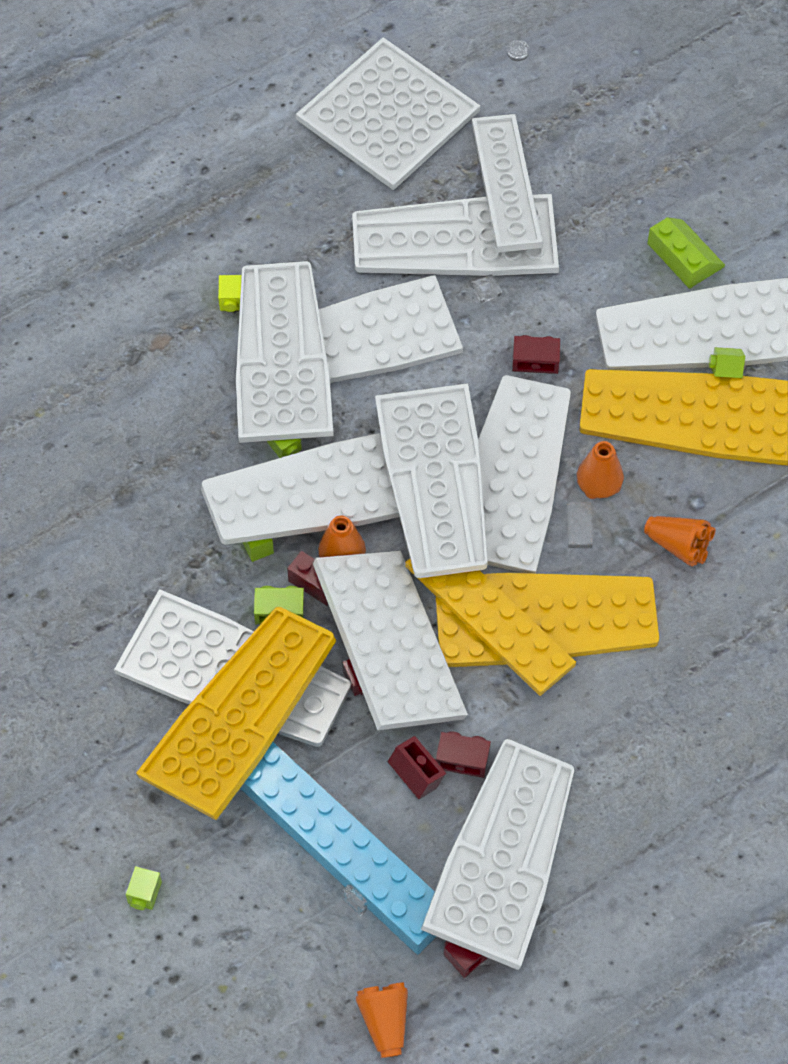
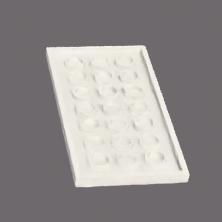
[313,551,468,730]

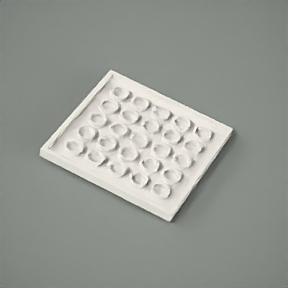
[296,37,480,190]

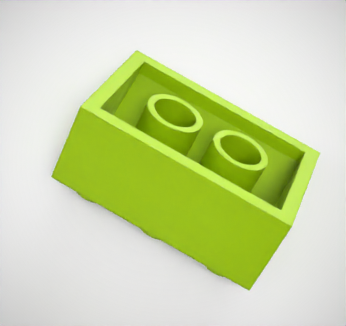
[647,217,725,289]

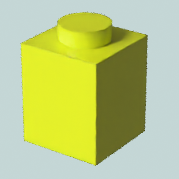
[218,275,242,312]

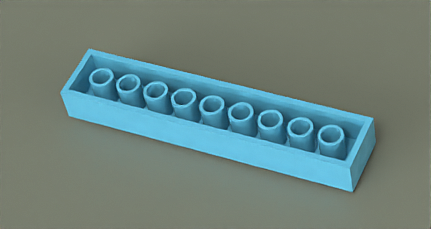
[240,742,437,955]

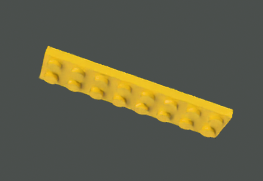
[405,559,576,696]

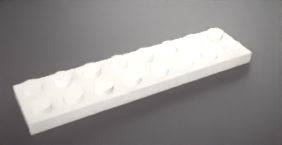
[472,114,543,253]

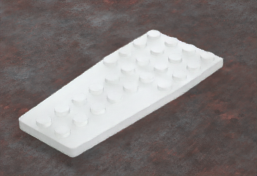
[352,194,559,276]
[236,261,334,443]
[319,275,463,383]
[596,278,788,371]
[478,375,571,574]
[375,383,488,578]
[201,433,399,545]
[114,589,351,747]
[421,739,574,970]

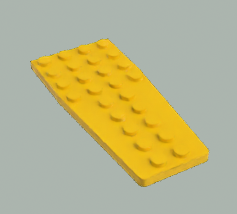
[579,369,788,466]
[435,573,659,667]
[136,607,336,820]

